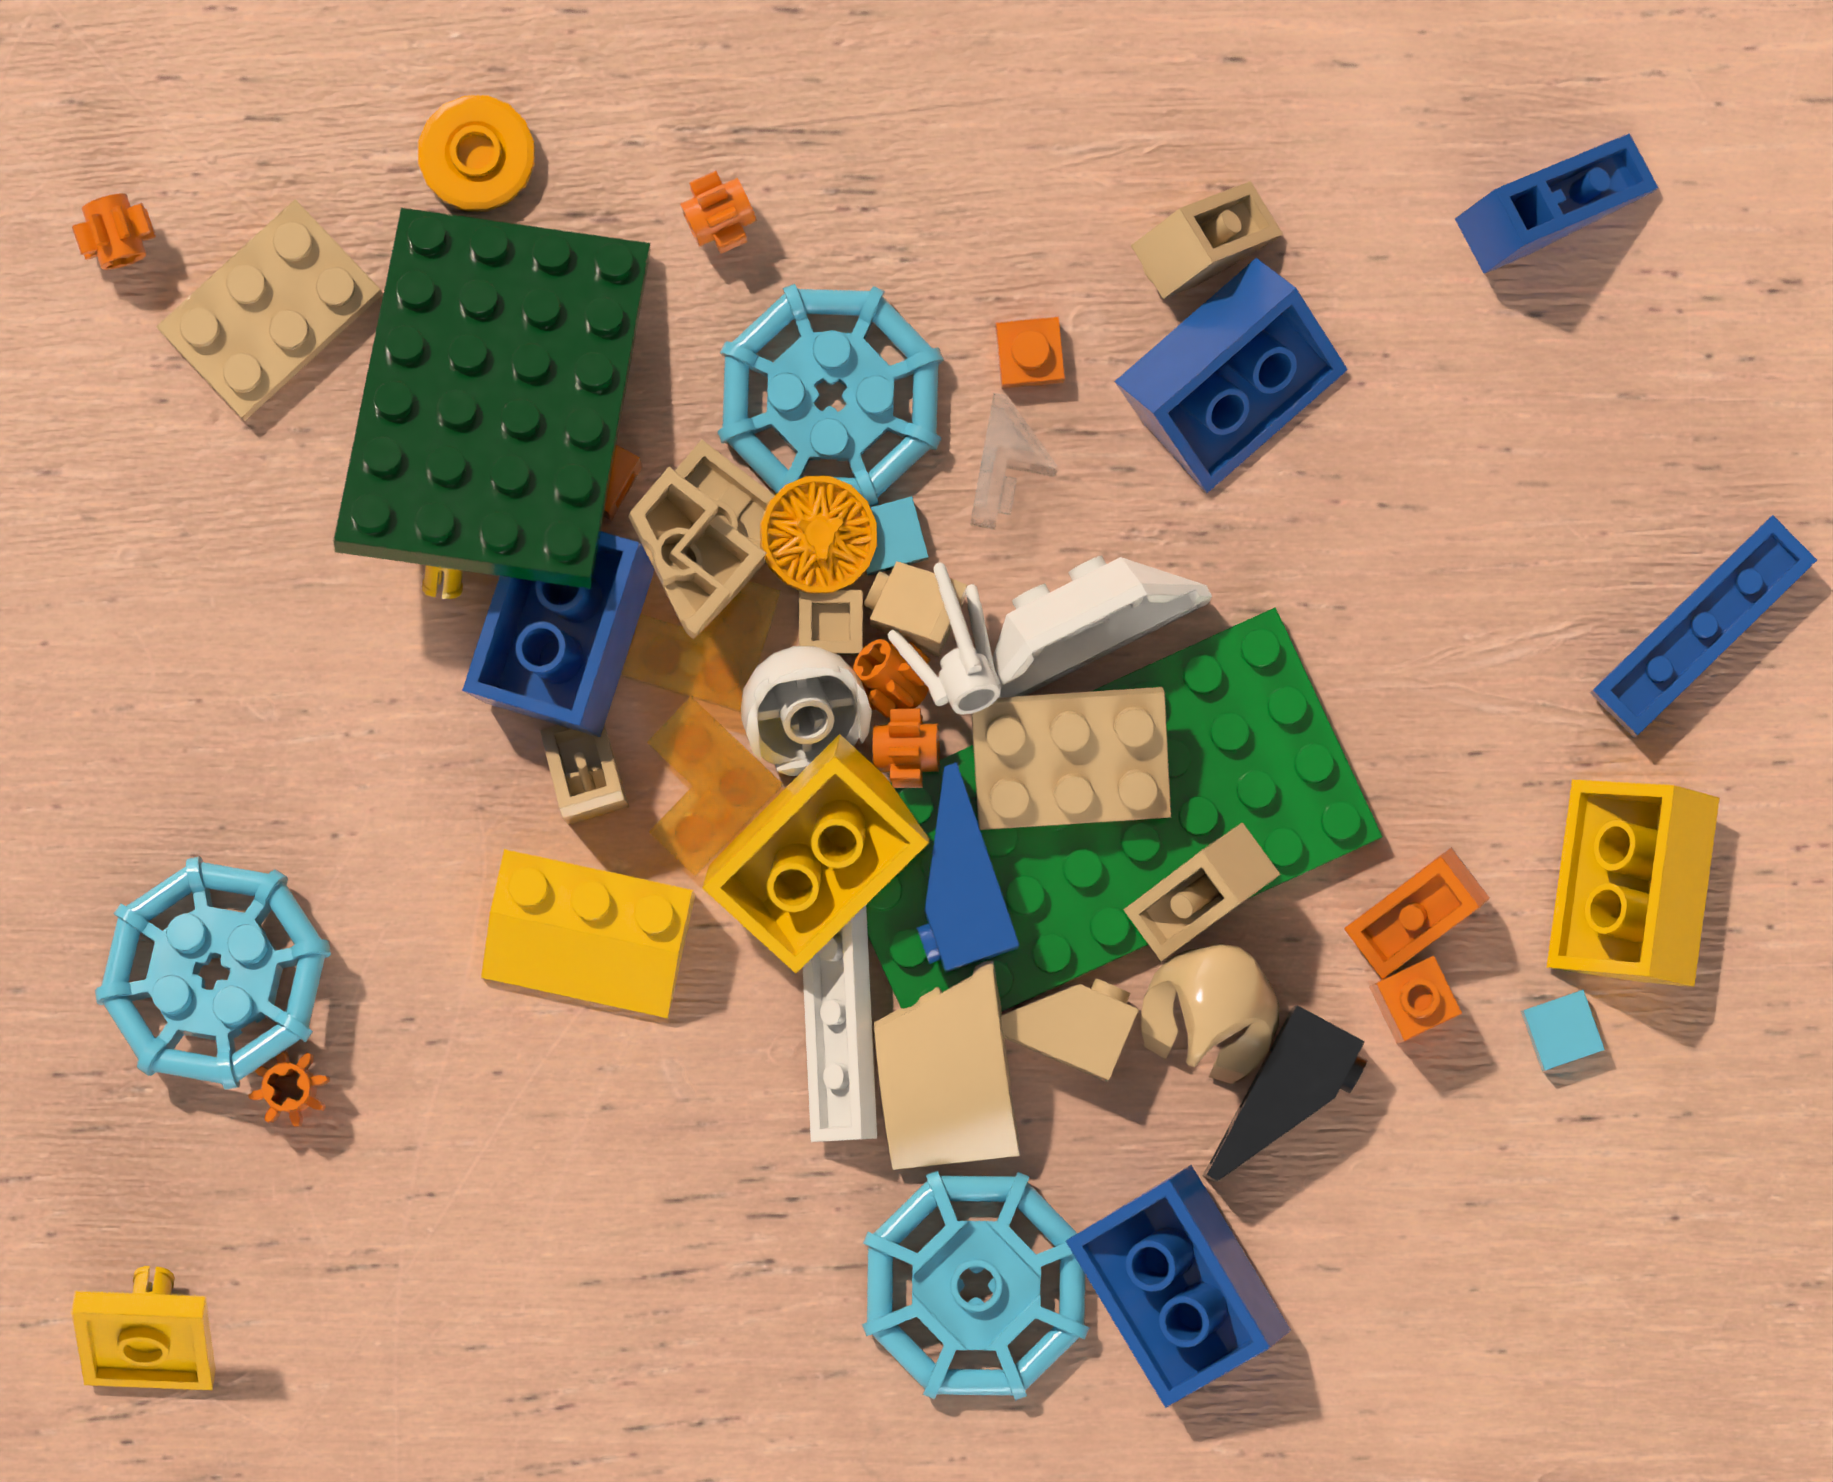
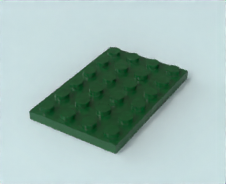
[333,208,650,589]

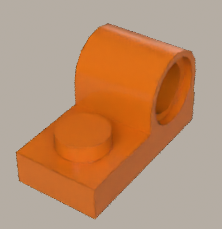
[1344,847,1490,979]

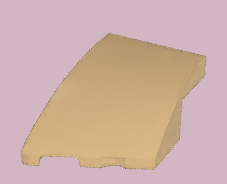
[629,439,775,639]
[874,961,1019,1170]

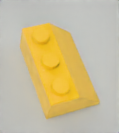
[702,734,929,973]
[1546,779,1720,987]
[481,849,695,1019]

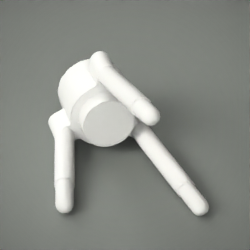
[888,563,1002,714]

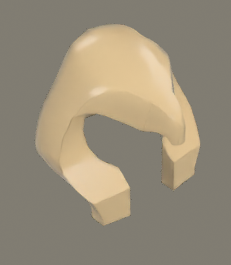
[1141,944,1279,1084]

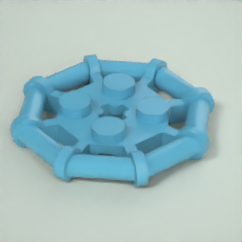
[717,284,944,507]
[95,856,331,1090]
[862,1171,1090,1401]

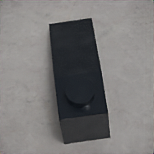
[1202,1005,1368,1182]

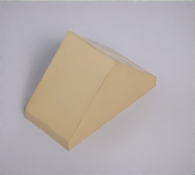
[540,725,629,825]

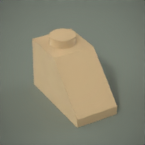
[1131,181,1283,299]
[864,561,967,657]
[1124,822,1281,961]
[1001,979,1139,1082]

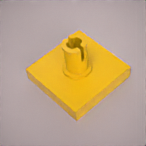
[72,1266,216,1390]

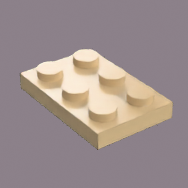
[156,199,383,422]
[971,687,1171,830]

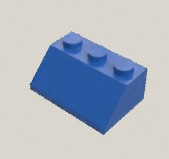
[1114,258,1348,493]
[1066,1165,1291,1408]

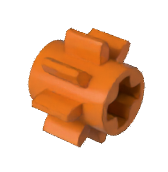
[680,171,757,254]
[72,193,156,270]
[853,639,931,718]
[873,708,940,788]
[248,1050,330,1127]

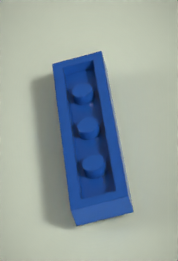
[1590,515,1817,738]

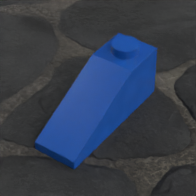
[1455,133,1659,274]
[917,762,1019,973]

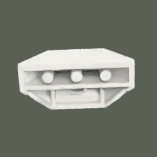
[992,555,1212,698]

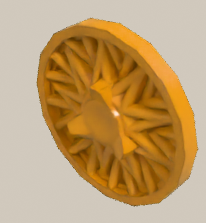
[418,95,535,211]
[760,476,877,594]

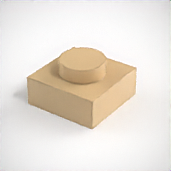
[799,590,863,656]

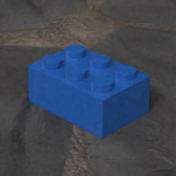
[462,531,655,737]

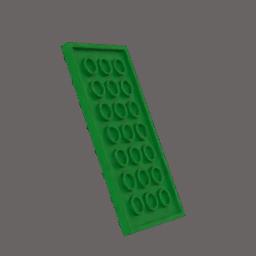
[866,607,1382,1012]

